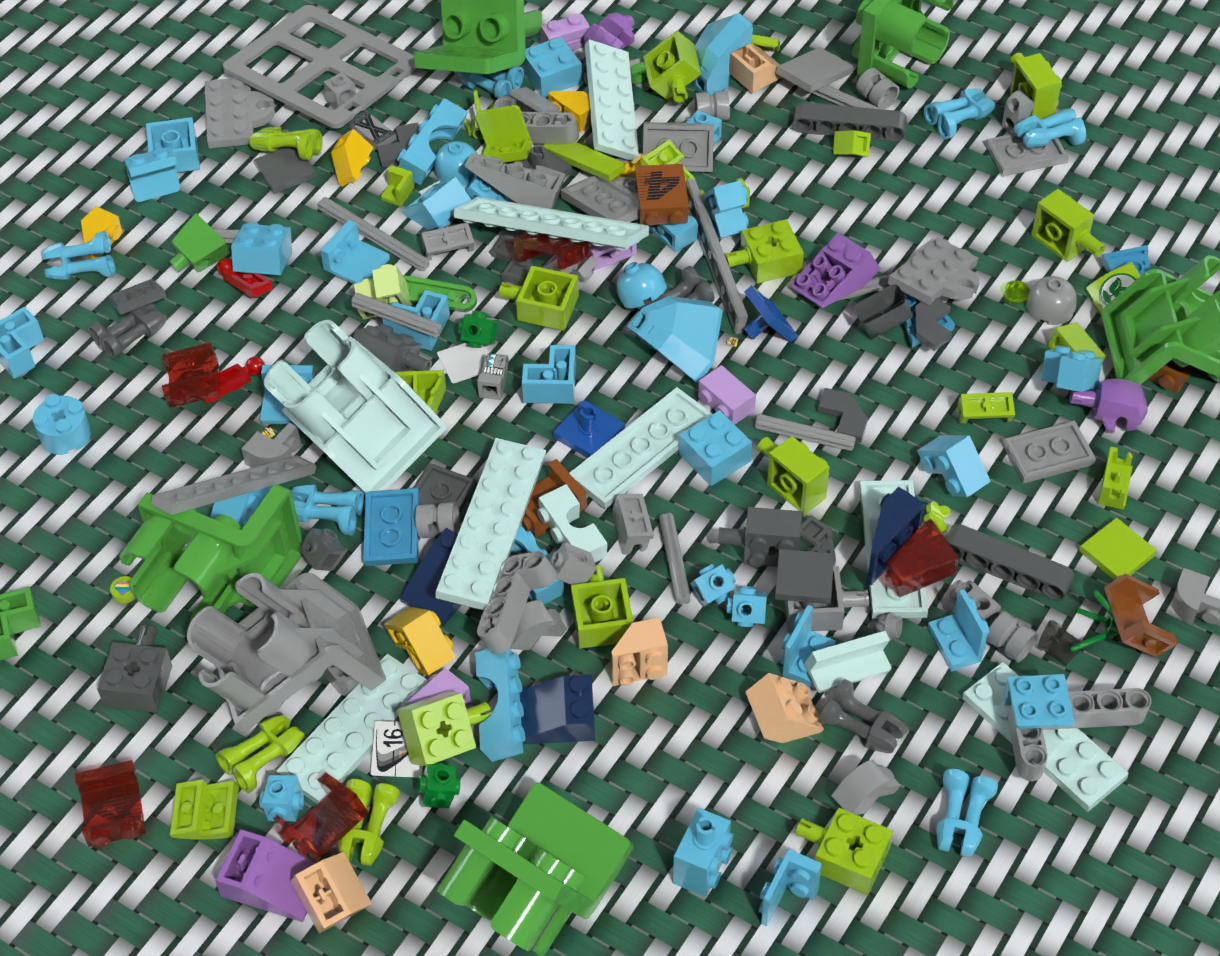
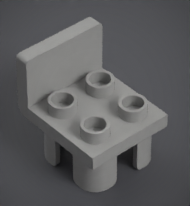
[187,573,386,731]

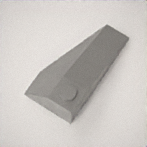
[465,153,566,209]

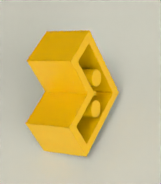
[384,607,456,675]

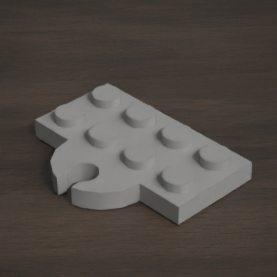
[205,78,275,149]
[560,175,640,222]
[887,237,980,305]

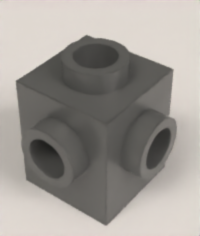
[298,528,347,571]

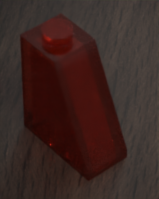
[885,519,959,598]

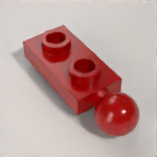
[217,258,272,298]
[194,356,265,404]

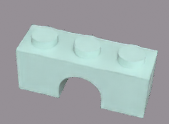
[537,484,607,563]

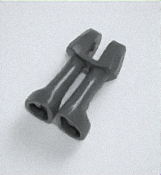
[638,266,715,311]
[88,303,167,359]
[819,679,908,754]

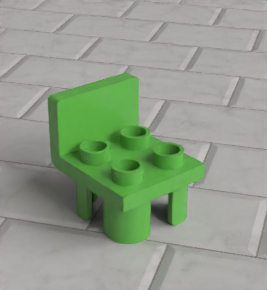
[414,0,542,74]
[852,0,954,89]
[1101,255,1220,385]
[120,484,303,622]
[436,783,634,956]

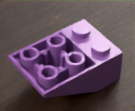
[789,233,880,308]
[215,829,316,922]

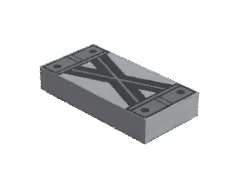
[349,111,396,149]

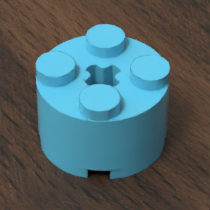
[32,394,91,455]

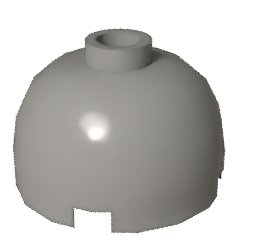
[1026,276,1077,325]

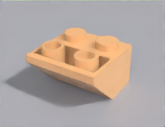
[729,43,782,93]
[611,617,668,686]
[746,673,824,743]
[291,852,372,934]

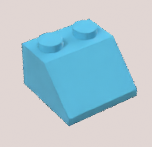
[402,177,471,230]

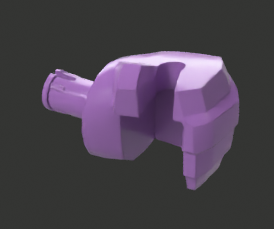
[584,12,635,50]
[1069,379,1148,433]

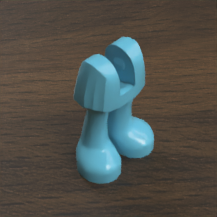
[454,66,524,99]
[924,88,996,139]
[1014,108,1086,148]
[41,231,116,280]
[291,484,365,536]
[936,769,998,858]

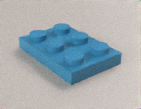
[363,488,420,566]

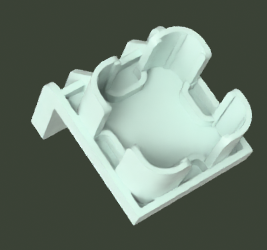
[264,320,446,493]

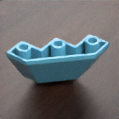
[693,13,753,96]
[627,296,723,383]

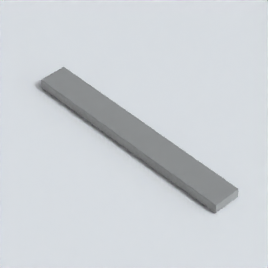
[686,179,748,334]
[151,455,316,515]

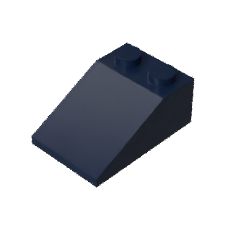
[867,486,925,585]
[400,528,462,627]
[520,674,595,745]

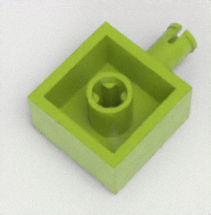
[643,30,701,103]
[1009,53,1062,119]
[1031,189,1106,262]
[724,219,804,284]
[499,266,579,331]
[757,436,830,515]
[571,565,634,649]
[397,692,492,766]
[795,808,893,895]

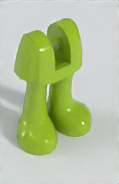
[249,127,323,160]
[216,714,304,794]
[338,779,400,866]

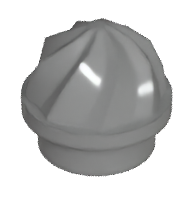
[875,612,903,640]

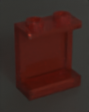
[514,232,591,270]

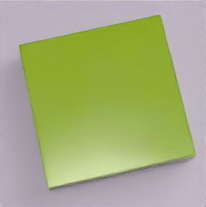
[1079,518,1157,580]

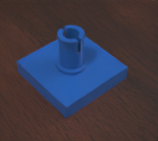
[744,285,798,342]
[553,400,625,458]

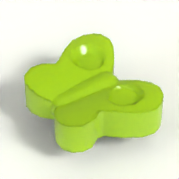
[923,501,951,535]

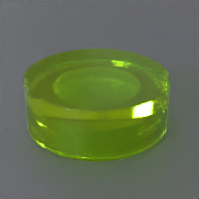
[1004,280,1030,304]

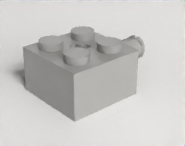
[784,566,869,632]

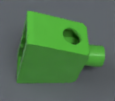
[169,213,231,273]

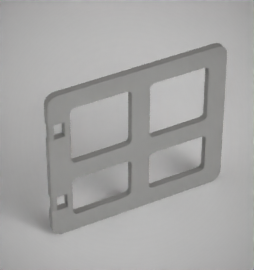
[223,5,418,128]

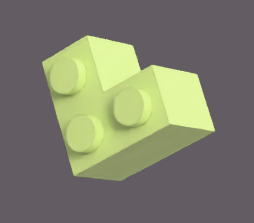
[354,264,411,319]

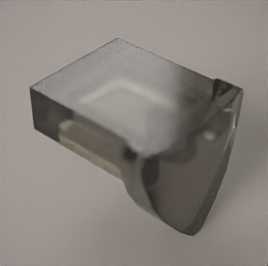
[1037,620,1082,666]

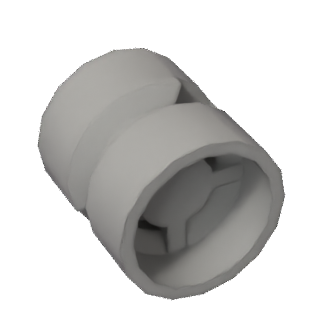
[856,68,899,110]
[695,91,730,121]
[416,502,461,539]
[986,611,1039,663]

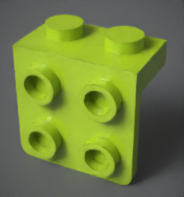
[476,105,533,163]

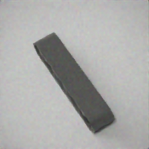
[793,102,907,142]
[941,524,1074,600]

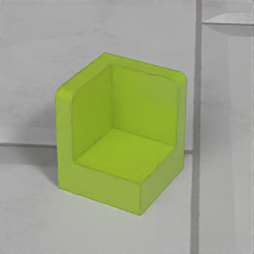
[833,130,871,157]
[381,165,414,207]

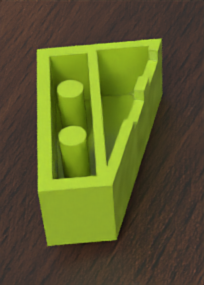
[395,370,446,414]

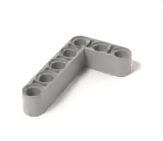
[1008,688,1151,781]

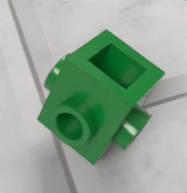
[458,311,498,348]
[417,763,461,809]

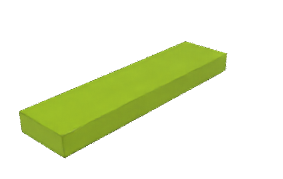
[543,142,626,182]

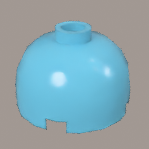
[434,141,478,187]
[617,262,667,308]

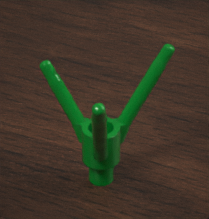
[1070,590,1120,652]

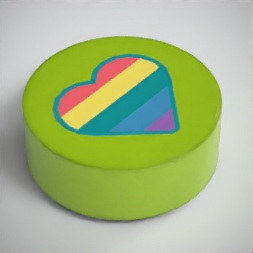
[110,576,136,604]

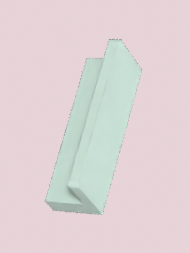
[805,631,891,693]

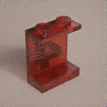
[162,342,220,408]
[74,760,146,847]
[273,772,369,861]

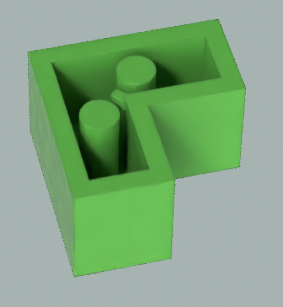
[0,587,41,660]

